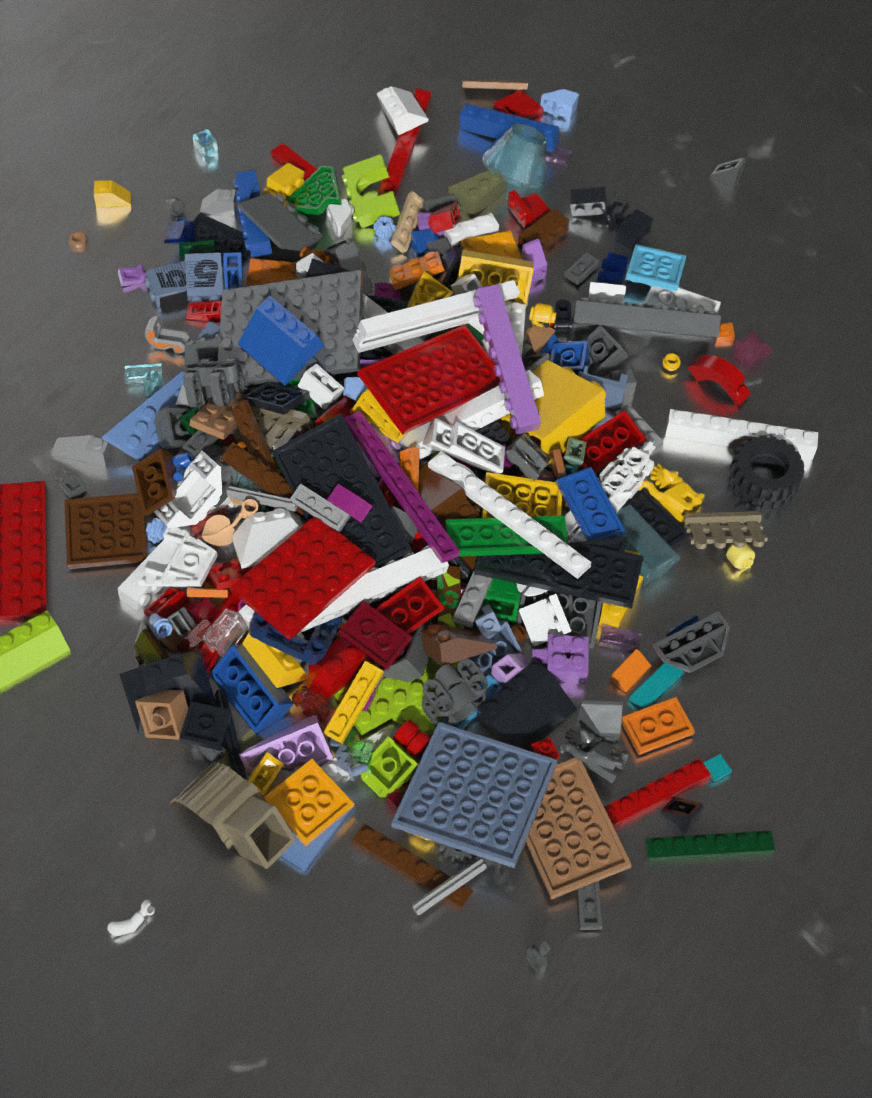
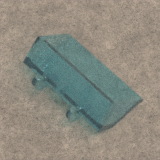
[616,505,681,587]

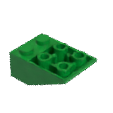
[477,578,522,624]

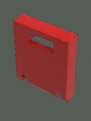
[493,90,544,119]

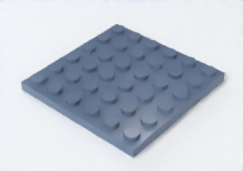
[392,722,558,868]

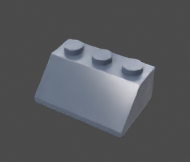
[457,619,524,684]

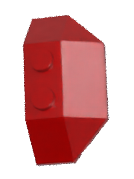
[307,638,376,705]

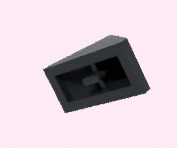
[661,797,704,832]

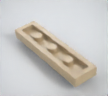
[390,191,424,253]

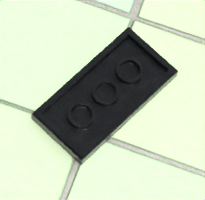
[181,213,251,264]

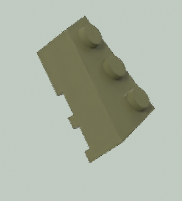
[448,168,507,218]

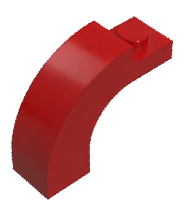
[688,355,751,406]

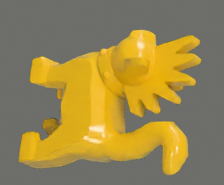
[639,464,705,523]

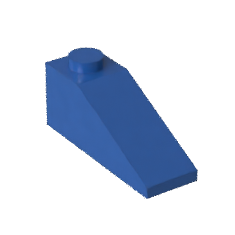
[223,253,243,290]

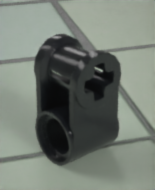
[553,299,573,334]

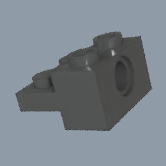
[505,433,551,481]

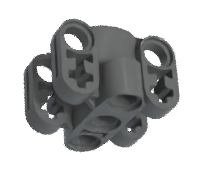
[184,358,245,408]
[422,659,488,727]

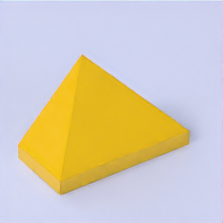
[247,752,284,797]

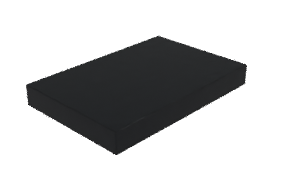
[242,382,310,415]

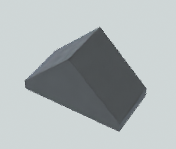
[711,157,746,187]

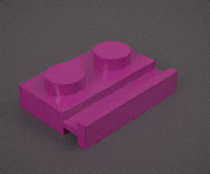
[374,282,400,300]

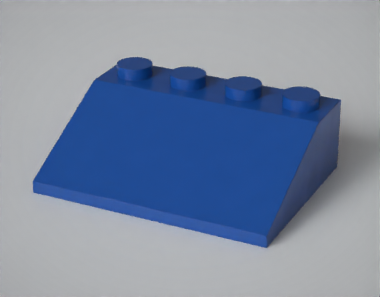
[238,295,325,386]

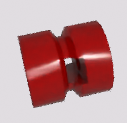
[393,719,431,759]

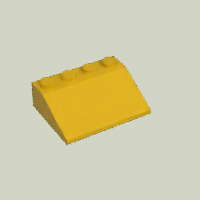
[455,249,534,305]
[481,472,562,518]

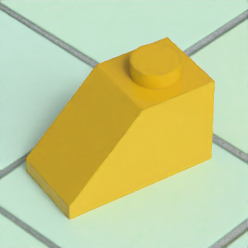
[94,180,131,208]

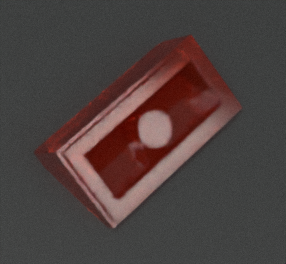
[177,618,215,653]

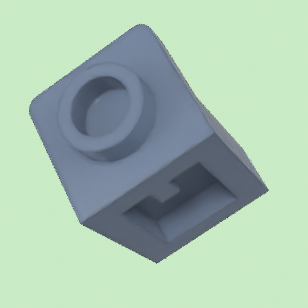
[475,604,502,637]

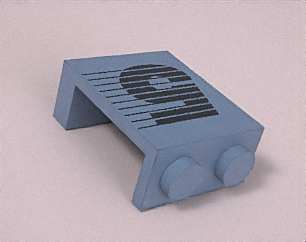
[184,253,223,303]
[144,261,187,308]

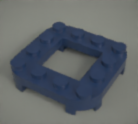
[249,611,343,665]

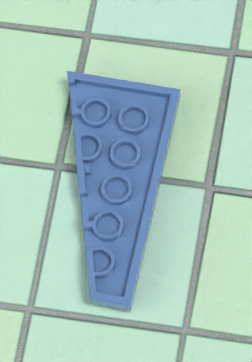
[102,371,186,462]

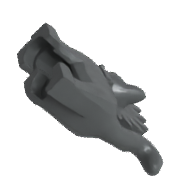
[558,728,630,783]

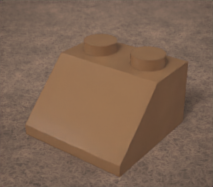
[135,690,188,740]

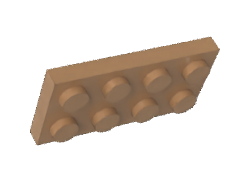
[189,392,246,440]

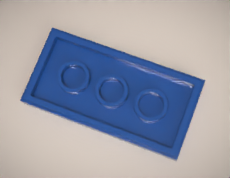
[556,467,626,541]

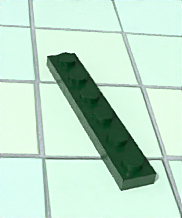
[645,830,775,861]

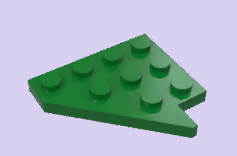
[286,165,342,215]

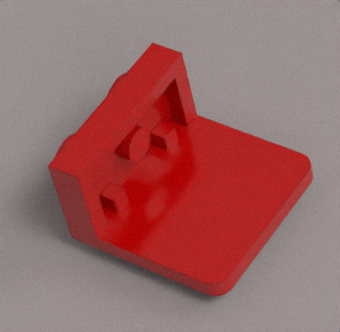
[507,190,551,229]

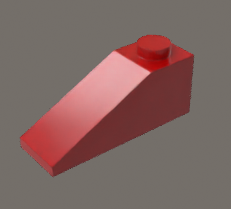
[428,202,461,233]

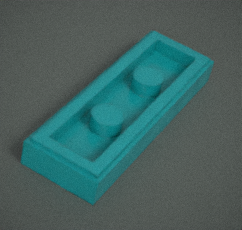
[629,663,684,710]

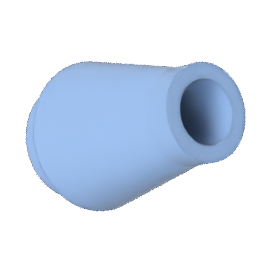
[149,614,172,638]

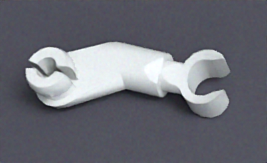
[107,900,155,936]

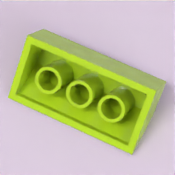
[0,611,71,691]

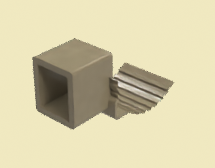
[171,762,296,869]

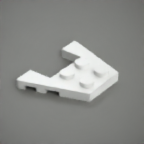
[137,527,218,587]

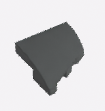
[185,334,222,366]

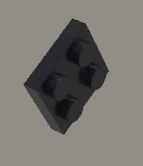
[179,701,232,751]

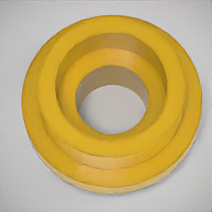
[662,353,681,371]

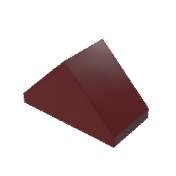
[182,597,218,630]

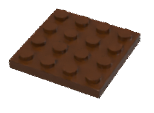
[64,493,147,569]

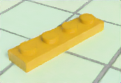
[323,661,384,744]

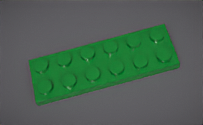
[446,515,568,557]

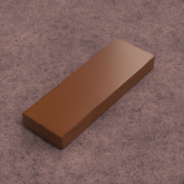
[549,449,568,507]

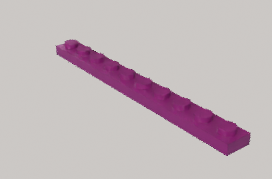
[344,411,460,563]

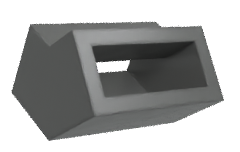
[168,607,198,639]

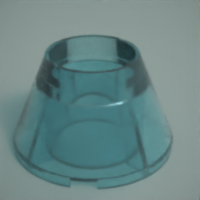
[482,124,547,188]

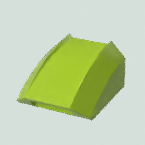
[361,736,419,797]

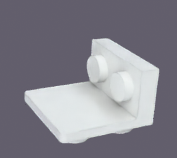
[519,594,571,646]

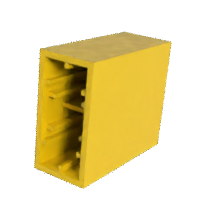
[496,360,606,464]

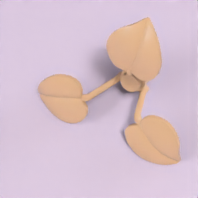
[201,478,261,546]

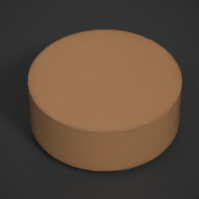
[69,231,87,249]

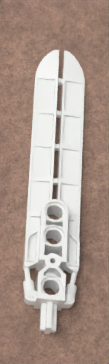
[517,441,656,596]

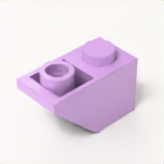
[491,653,531,686]

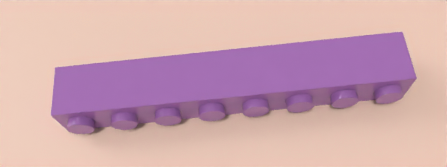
[473,284,541,435]

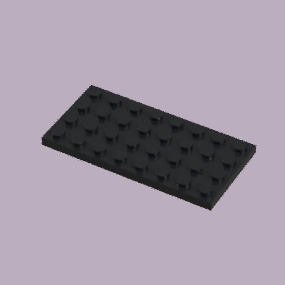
[272,414,413,569]

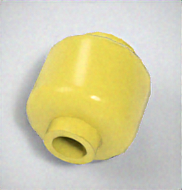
[726,542,755,569]

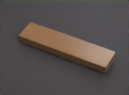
[462,79,528,90]

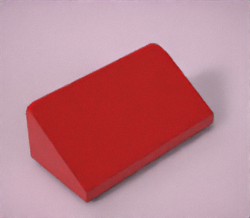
[144,587,189,620]

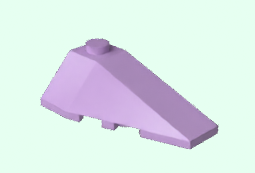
[239,715,333,773]

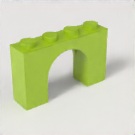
[342,154,401,228]

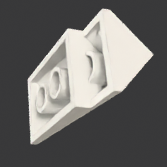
[422,418,505,474]

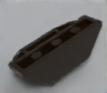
[133,620,170,666]

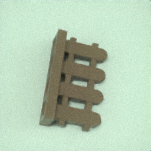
[233,406,314,449]
[683,511,768,549]

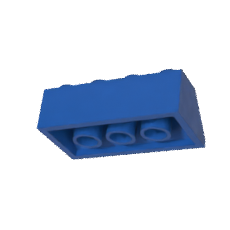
[210,645,294,733]

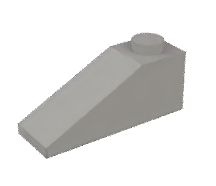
[51,435,112,467]

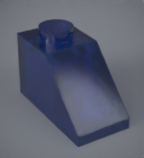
[164,218,195,244]

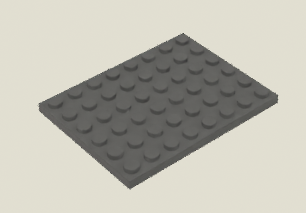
[218,270,364,386]

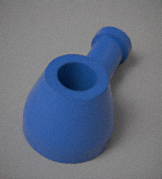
[172,452,194,481]

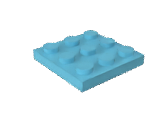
[625,244,686,291]

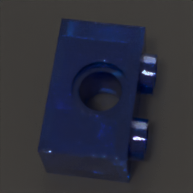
[597,252,629,285]

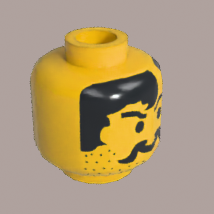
[529,303,556,328]

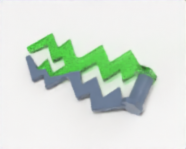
[326,727,373,781]

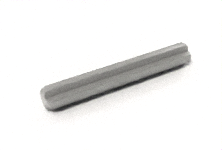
[226,486,298,511]
[412,858,487,915]

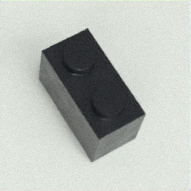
[570,187,607,217]
[615,209,653,250]

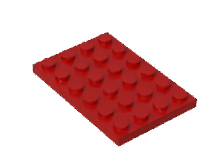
[230,517,375,640]

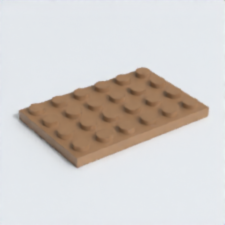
[525,758,631,899]

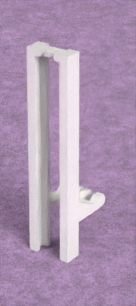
[352,280,520,353]

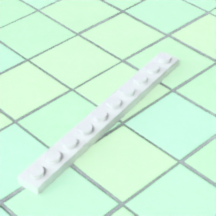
[428,451,591,579]

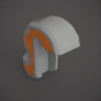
[144,316,191,353]

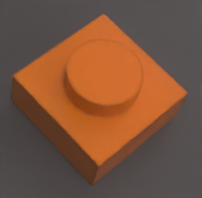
[716,323,735,342]

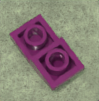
[327,484,372,523]

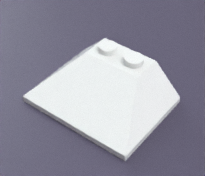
[154,450,222,528]
[231,508,307,569]

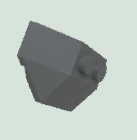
[652,611,730,673]

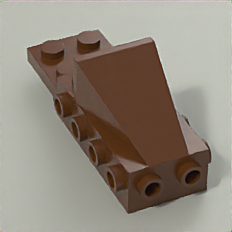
[418,463,481,571]

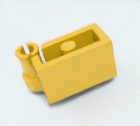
[263,163,304,197]

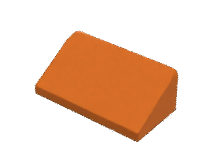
[610,649,651,693]

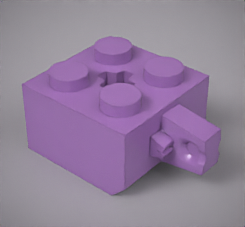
[531,634,589,684]

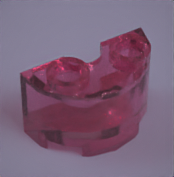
[732,331,773,369]

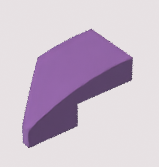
[118,264,147,286]

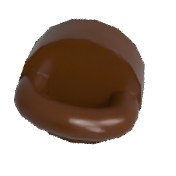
[510,624,528,644]

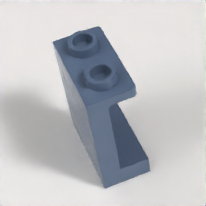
[579,365,629,411]

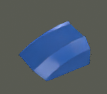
[550,340,589,376]

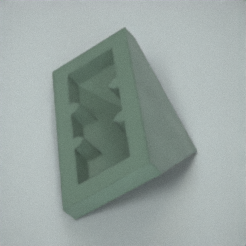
[564,437,587,470]

